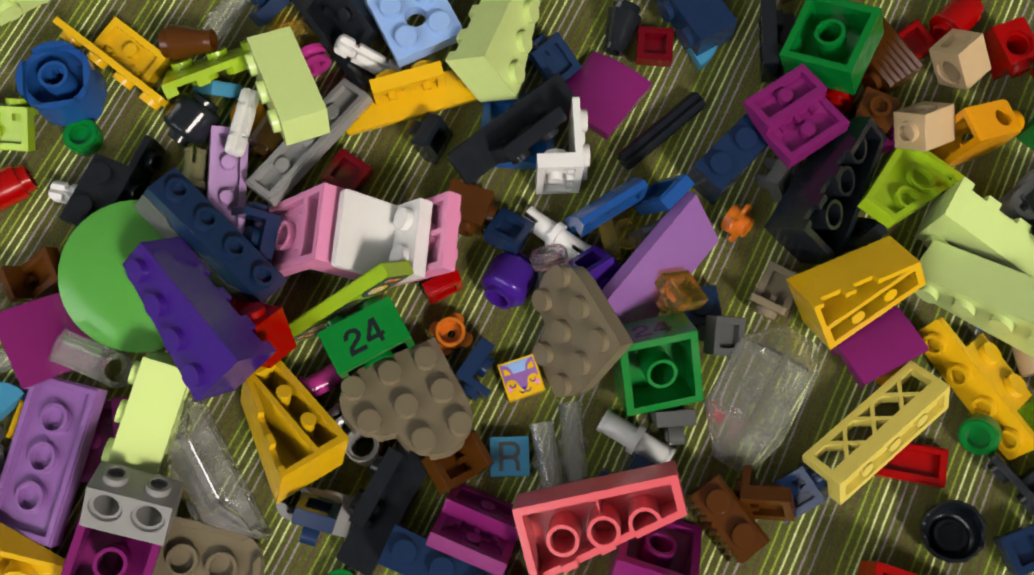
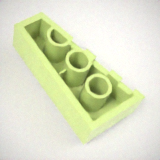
[445,0,541,102]
[914,176,1034,277]
[914,239,1034,358]

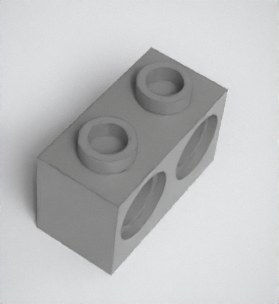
[79,461,185,546]

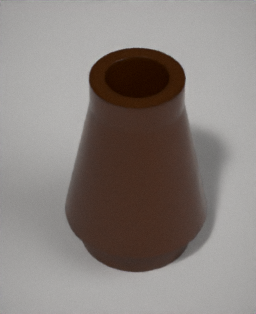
[158,24,218,61]

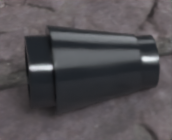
[603,0,641,57]

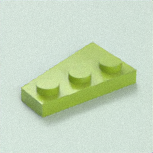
[161,39,250,99]
[857,147,964,229]

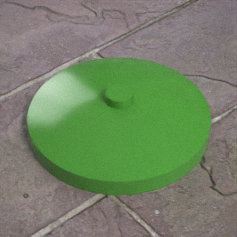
[58,199,166,353]

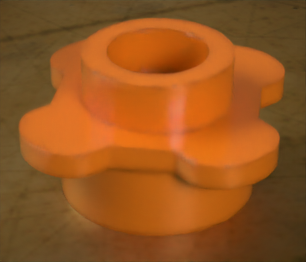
[721,203,755,243]
[429,313,473,356]

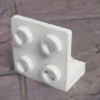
[535,96,590,195]
[331,189,433,284]

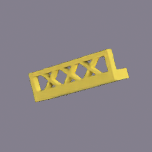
[802,360,950,505]

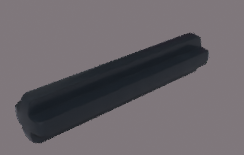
[617,92,705,170]

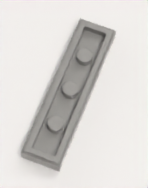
[245,78,373,207]

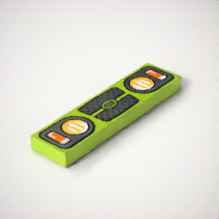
[289,260,414,342]

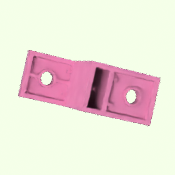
[268,182,461,287]

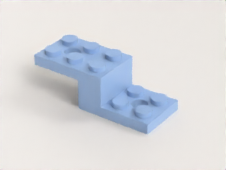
[361,0,463,68]

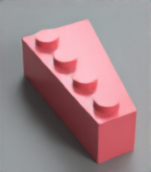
[512,460,687,575]

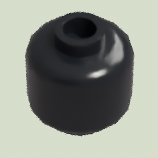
[164,91,220,147]

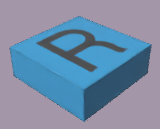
[490,436,530,478]

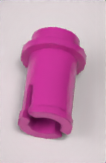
[299,362,343,398]

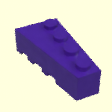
[122,237,277,402]

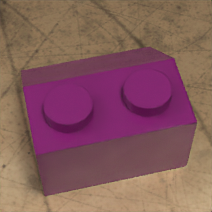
[61,515,161,575]
[608,520,702,575]

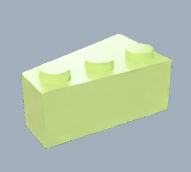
[244,26,331,146]
[101,351,190,475]

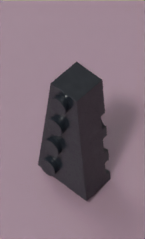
[764,117,887,265]

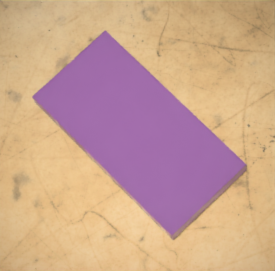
[601,191,719,324]
[0,377,108,547]

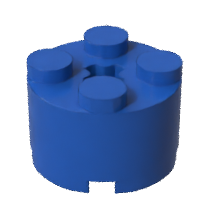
[15,41,107,127]

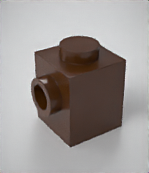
[447,178,499,237]

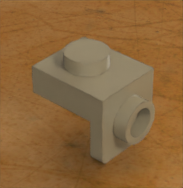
[749,261,799,321]

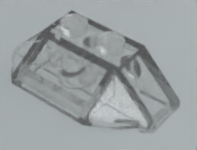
[704,325,818,474]
[167,395,273,539]

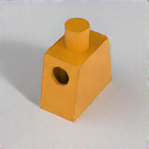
[930,99,1025,167]

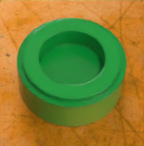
[62,119,104,156]
[958,414,1003,455]

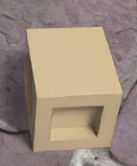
[928,28,992,90]
[893,101,955,152]

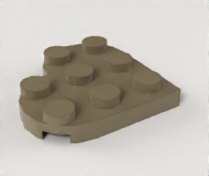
[532,263,634,398]
[339,337,473,460]
[153,516,265,575]

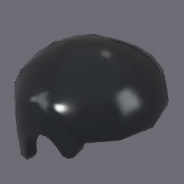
[920,500,987,563]

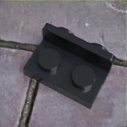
[758,0,795,82]

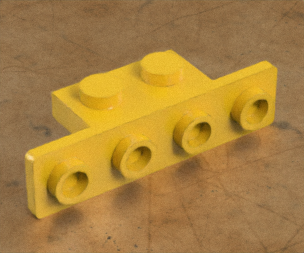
[52,16,173,111]
[346,60,478,136]
[917,317,1034,460]

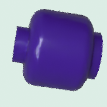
[481,252,537,309]

